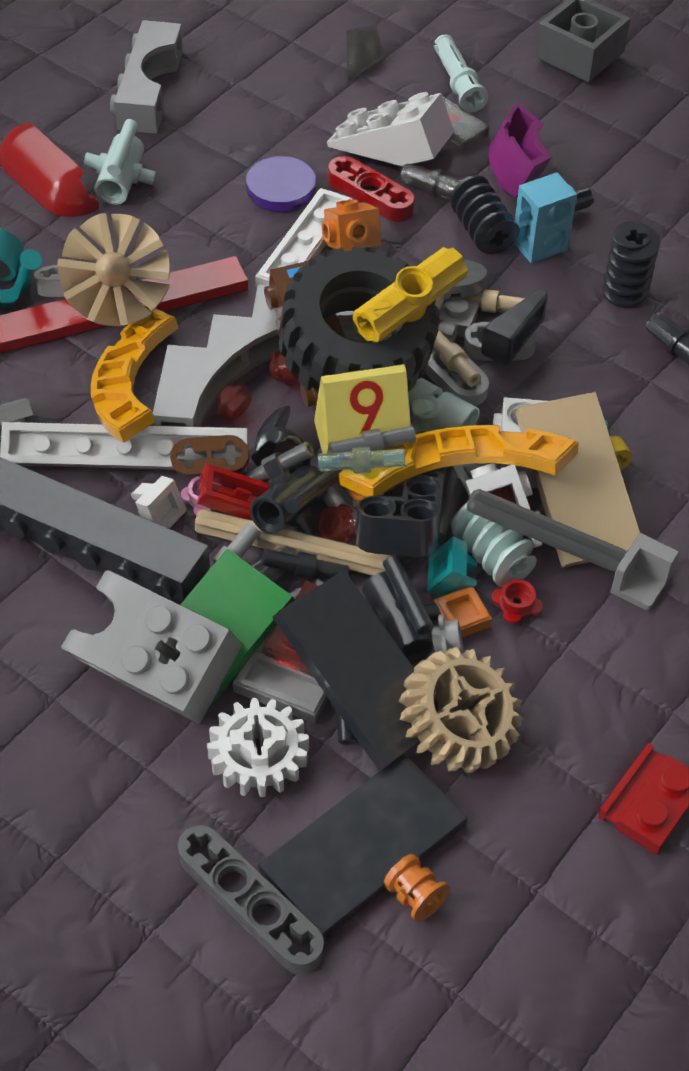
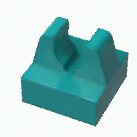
[427,536,477,597]

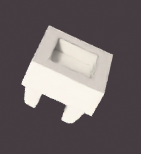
[131,476,187,529]

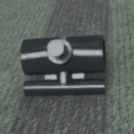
[250,458,342,535]
[362,556,440,664]

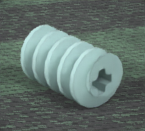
[451,502,537,587]

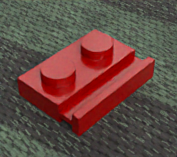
[598,743,689,855]

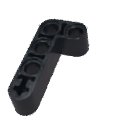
[356,431,446,557]

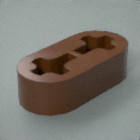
[170,435,250,478]

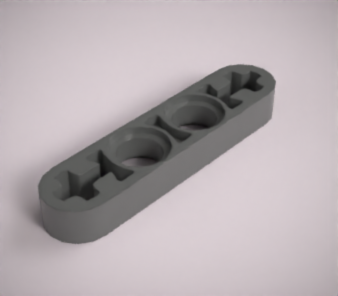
[177,825,324,975]

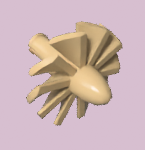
[57,213,171,326]

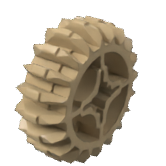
[399,647,524,773]

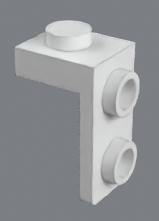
[465,463,543,548]

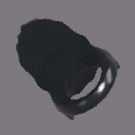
[251,406,311,483]

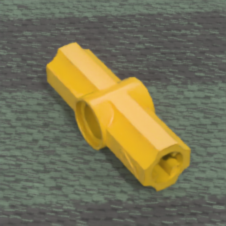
[353,247,468,343]

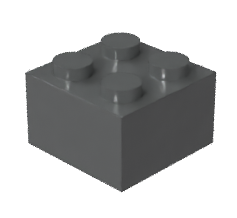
[535,0,631,82]

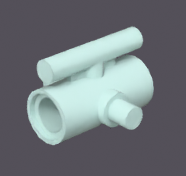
[83,119,156,205]
[408,378,480,433]

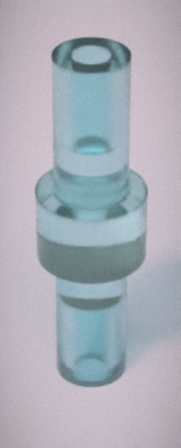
[318,447,406,474]

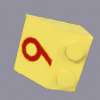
[314,365,411,463]

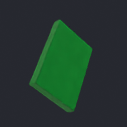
[172,549,295,706]

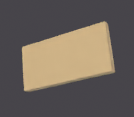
[515,392,640,568]

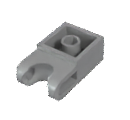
[61,570,243,724]

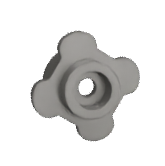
[432,614,463,654]

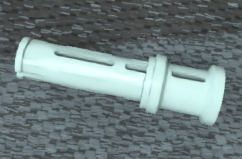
[434,34,488,113]

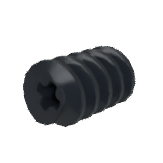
[450,175,520,254]
[602,221,660,307]

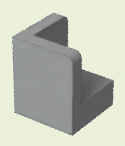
[610,533,679,610]

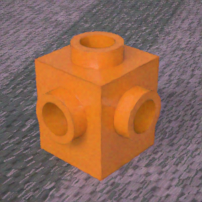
[321,200,381,251]

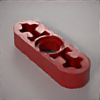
[328,156,414,222]

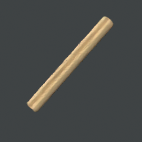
[195,509,399,576]

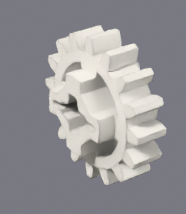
[207,698,309,797]

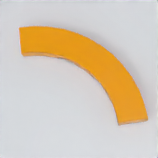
[91,308,179,443]
[339,425,579,497]

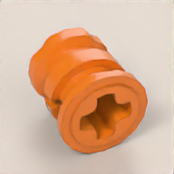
[384,854,450,922]

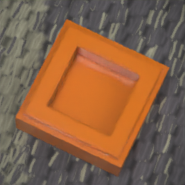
[433,587,492,637]

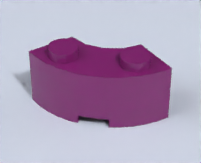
[488,103,553,198]

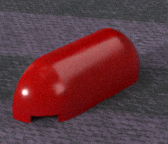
[0,122,99,217]

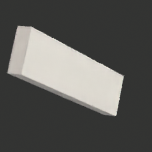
[255,188,352,286]

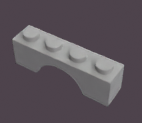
[110,20,183,134]

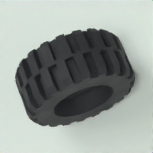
[278,246,440,396]

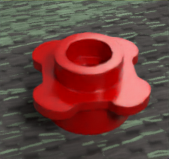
[491,579,543,624]

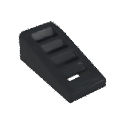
[481,288,548,366]

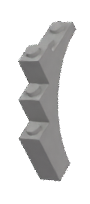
[153,285,368,427]

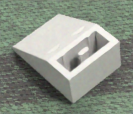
[327,92,454,166]

